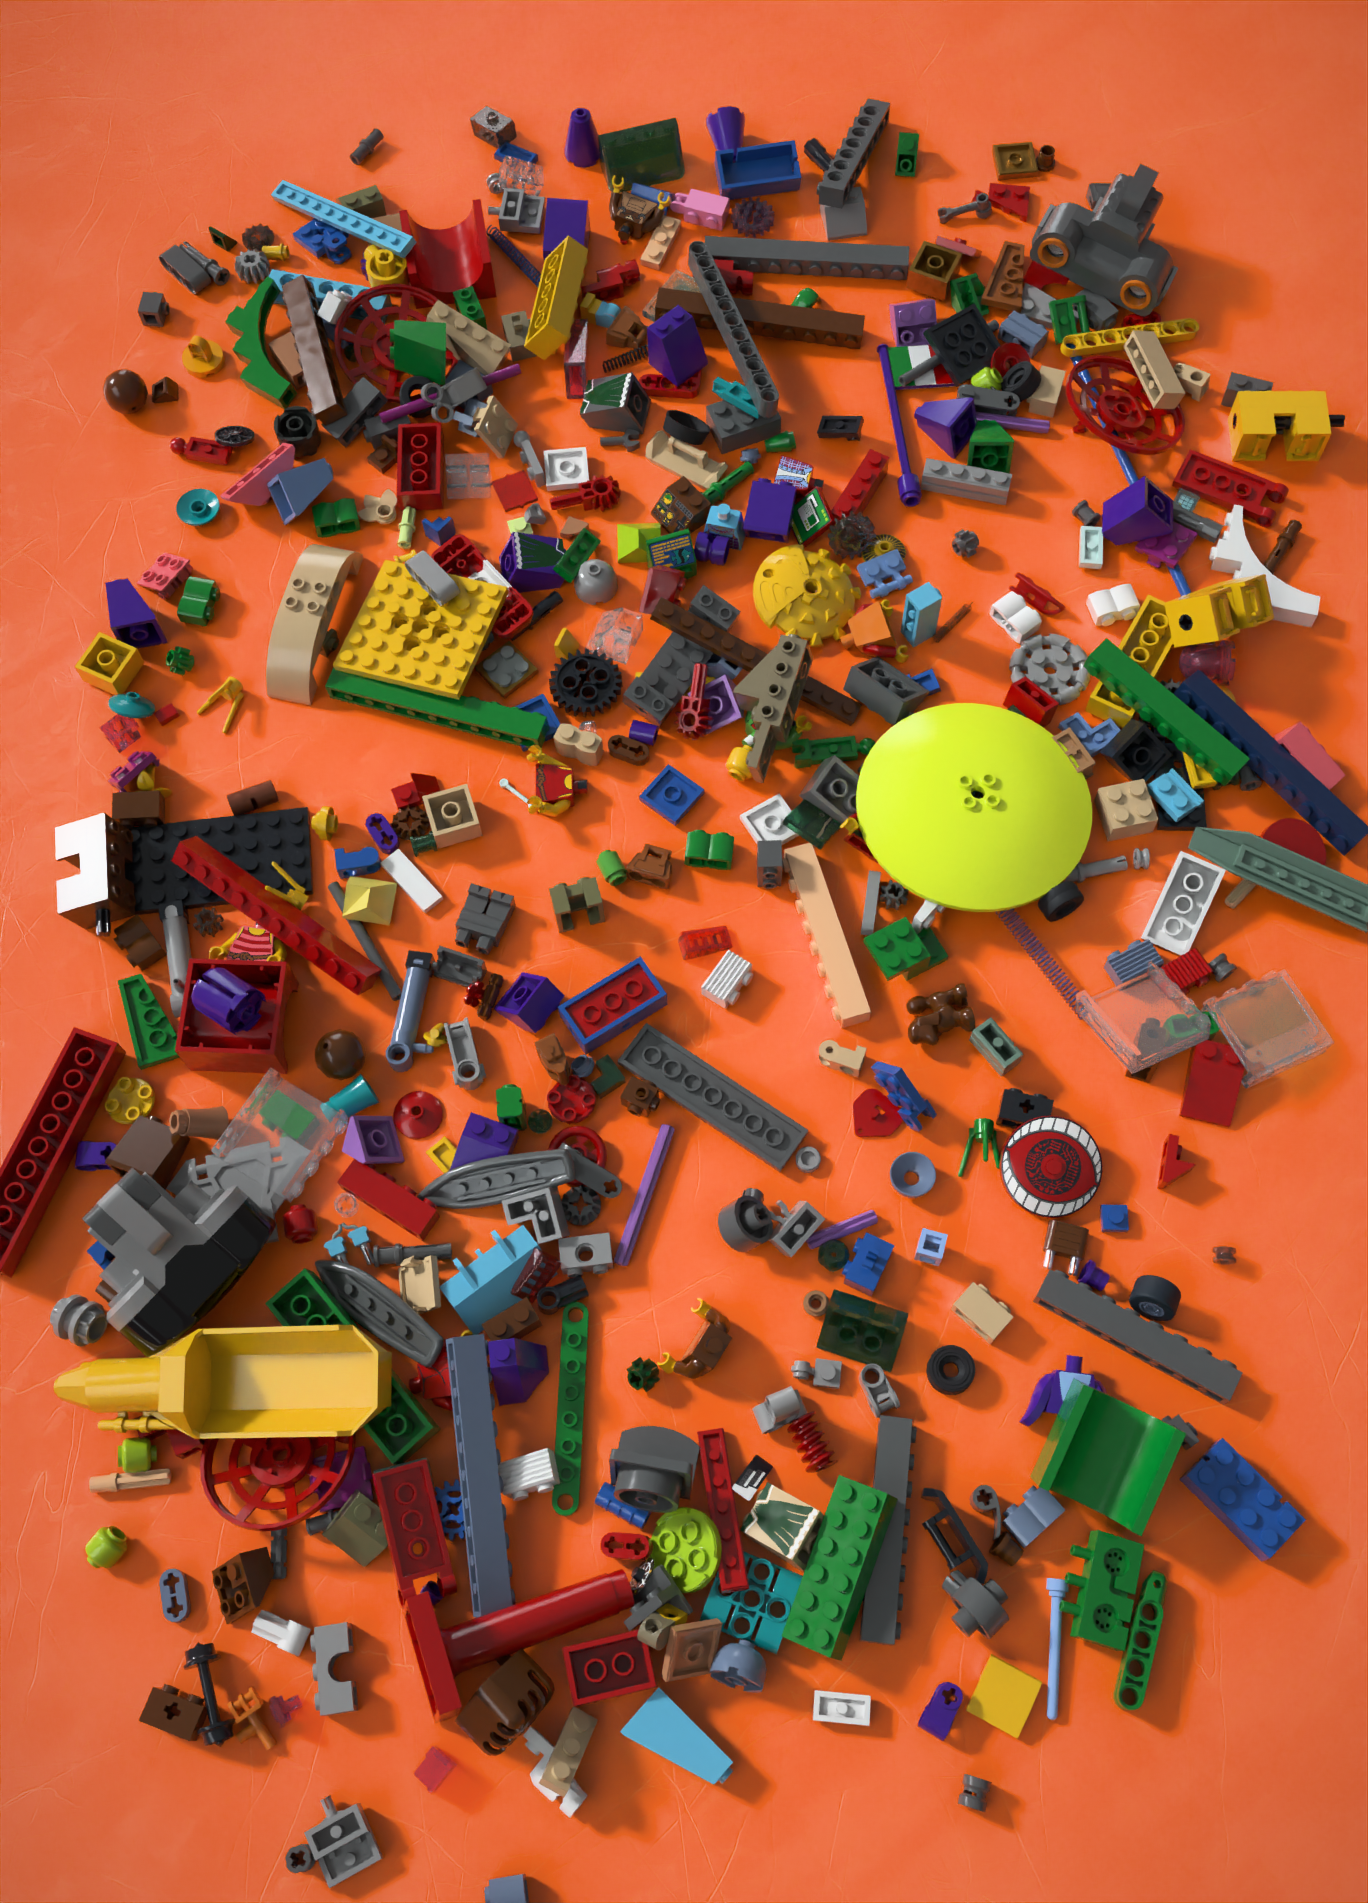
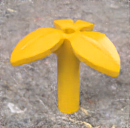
[135,765,172,798]

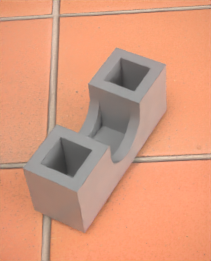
[310,1622,359,1716]

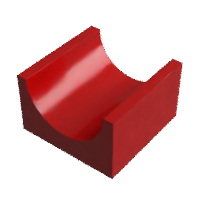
[399,199,497,309]
[175,958,299,1074]

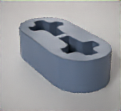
[159,1569,191,1623]

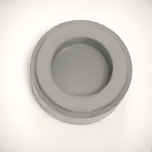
[795,1146,821,1173]

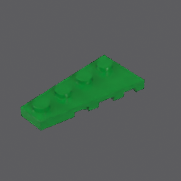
[118,974,180,1070]

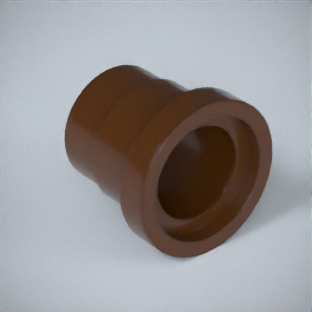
[1036,145,1055,172]
[989,1531,1024,1566]

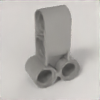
[421,367,487,423]
[752,1386,807,1434]

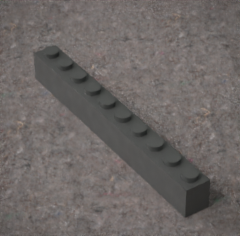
[704,236,909,280]

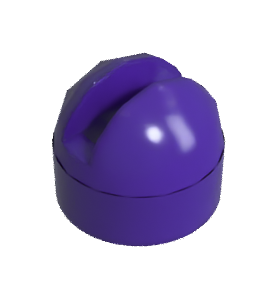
[420,1581,443,1606]

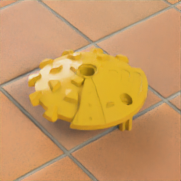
[753,544,861,647]

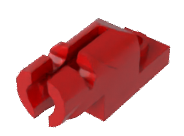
[581,259,641,302]
[692,259,754,295]

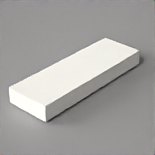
[381,849,443,914]

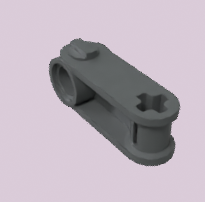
[956,384,1020,417]
[559,1142,622,1198]

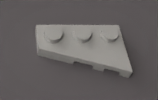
[1019,283,1079,329]

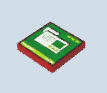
[791,486,836,548]

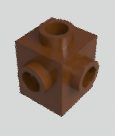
[620,1076,661,1118]

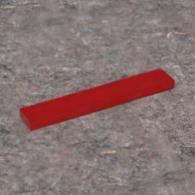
[697,1428,749,1594]

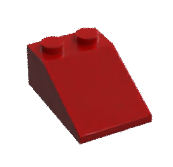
[1179,1038,1247,1128]

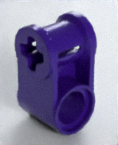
[75,1141,116,1171]
[917,1682,963,1741]

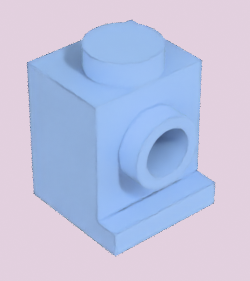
[914,1228,948,1266]

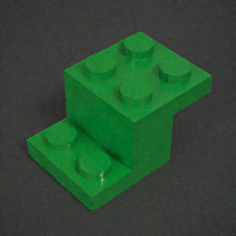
[863,917,949,981]

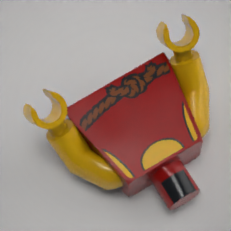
[527,745,588,816]

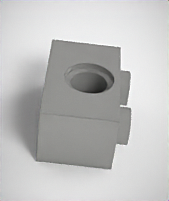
[558,1233,614,1277]

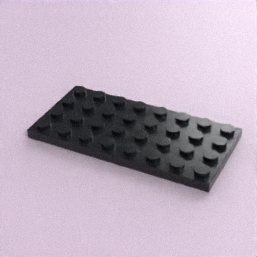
[125,807,314,915]

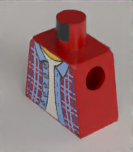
[774,455,824,503]

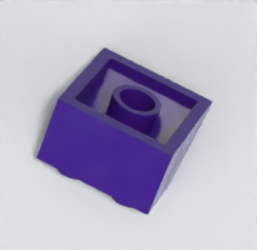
[494,972,565,1033]

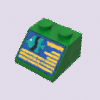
[646,529,697,580]

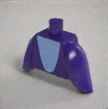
[1019,1355,1107,1427]

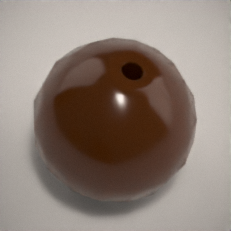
[103,369,148,414]
[315,1029,366,1080]

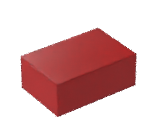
[154,703,180,726]

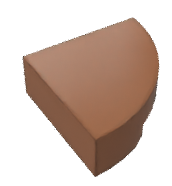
[560,516,589,539]

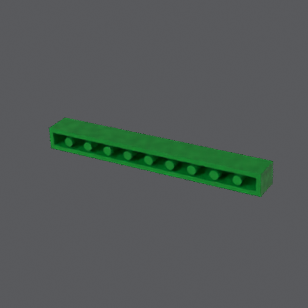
[325,667,549,749]

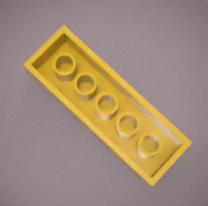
[524,235,588,360]
[1085,594,1174,728]

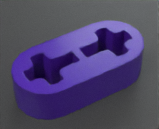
[365,813,400,854]

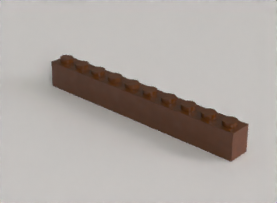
[655,287,865,349]

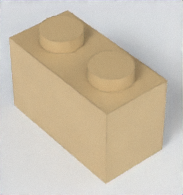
[1026,365,1066,418]
[950,1282,1013,1344]

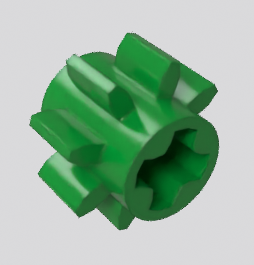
[166,646,194,675]

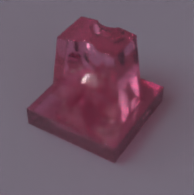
[269,1694,302,1729]

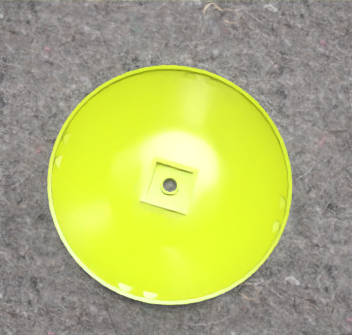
[856,703,1092,912]

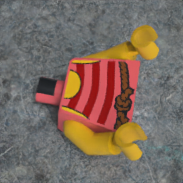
[209,922,287,962]

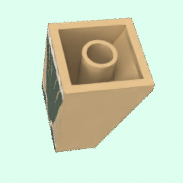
[740,1482,824,1573]

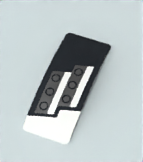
[732,1455,773,1501]

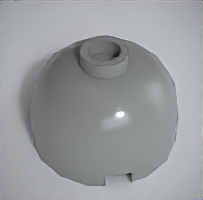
[574,559,618,605]

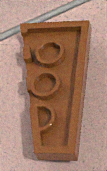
[981,241,1025,313]

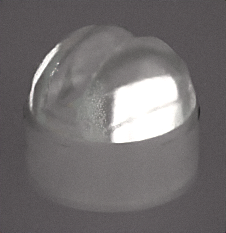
[579,721,596,734]

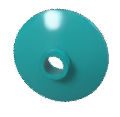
[176,488,220,526]
[108,692,155,718]

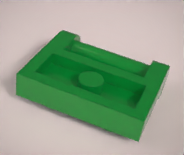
[1049,295,1092,345]

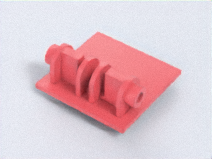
[137,553,193,600]

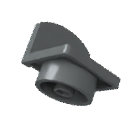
[609,1426,700,1513]

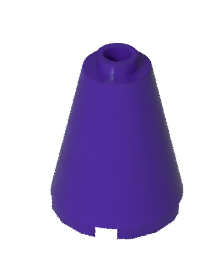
[706,106,745,163]
[564,108,604,168]

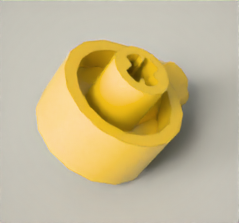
[364,245,410,295]

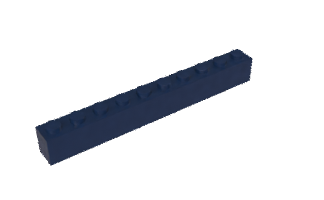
[1174,669,1368,856]

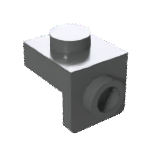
[1162,1414,1199,1450]

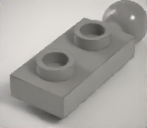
[513,431,546,488]

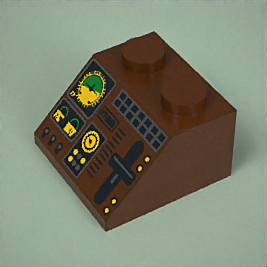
[651,476,711,534]

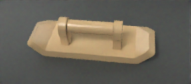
[645,430,728,490]

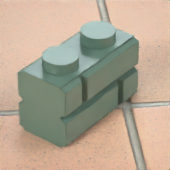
[969,1018,1024,1077]

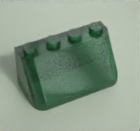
[598,118,685,193]

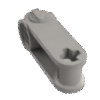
[444,1017,487,1090]

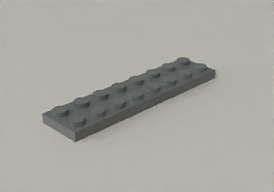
[618,1023,808,1172]

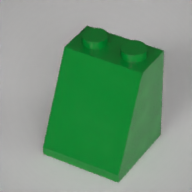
[390,320,446,385]

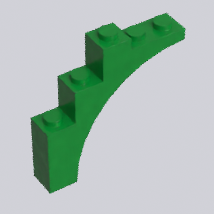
[225,276,298,409]

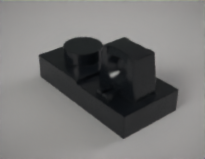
[817,416,864,441]

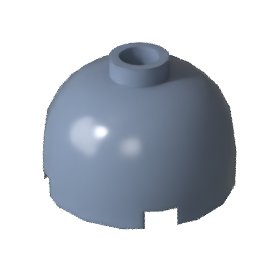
[709,1640,767,1693]

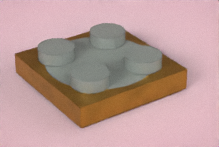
[475,641,538,699]

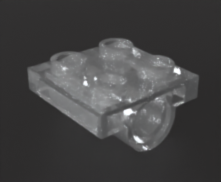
[445,453,492,499]

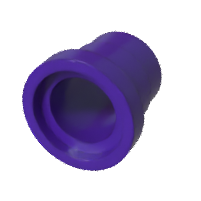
[1078,1260,1110,1291]

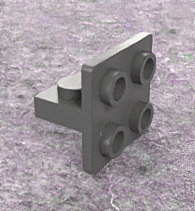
[624,1565,693,1631]

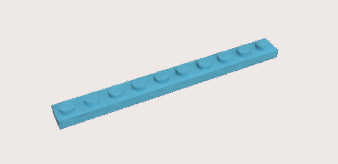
[271,180,417,258]

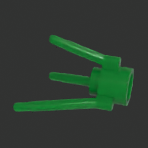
[958,1118,1000,1177]

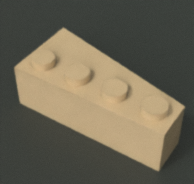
[426,300,511,375]

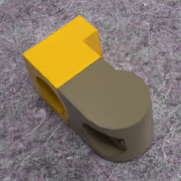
[637,1603,688,1651]

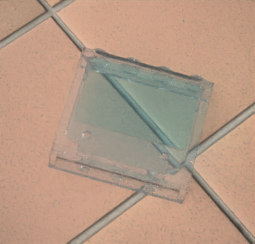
[1199,969,1334,1089]

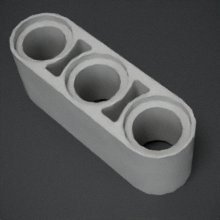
[404,550,460,606]

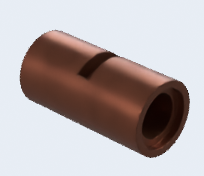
[227,780,279,816]

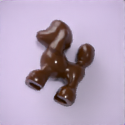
[906,983,975,1046]

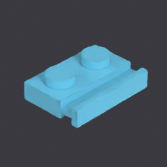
[1147,768,1204,822]

